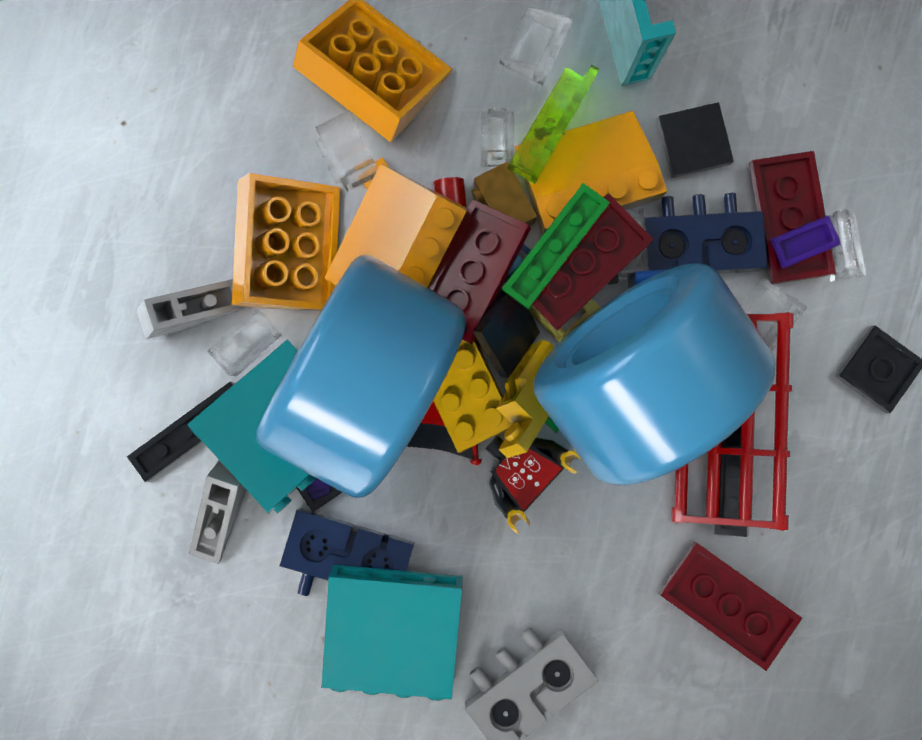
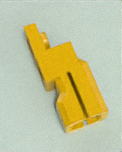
[496,339,554,458]

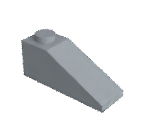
[136,279,245,339]
[189,461,246,564]

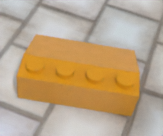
[293,0,453,142]
[514,111,667,235]
[325,163,467,287]
[232,173,340,311]

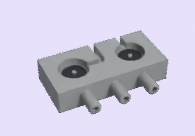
[465,628,599,740]

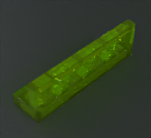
[507,64,600,184]

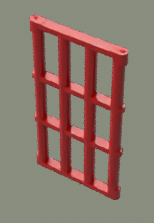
[671,312,794,531]

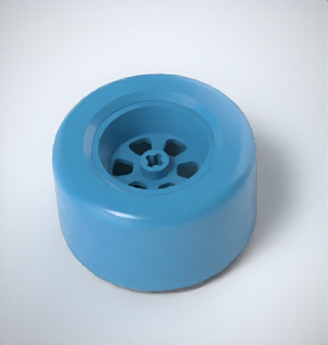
[256,255,466,498]
[533,263,776,485]

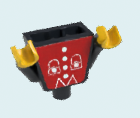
[485,435,583,534]

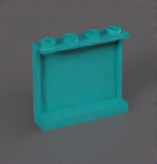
[599,0,676,86]
[187,339,316,514]
[321,565,463,701]

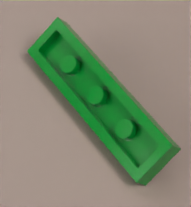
[502,183,610,310]

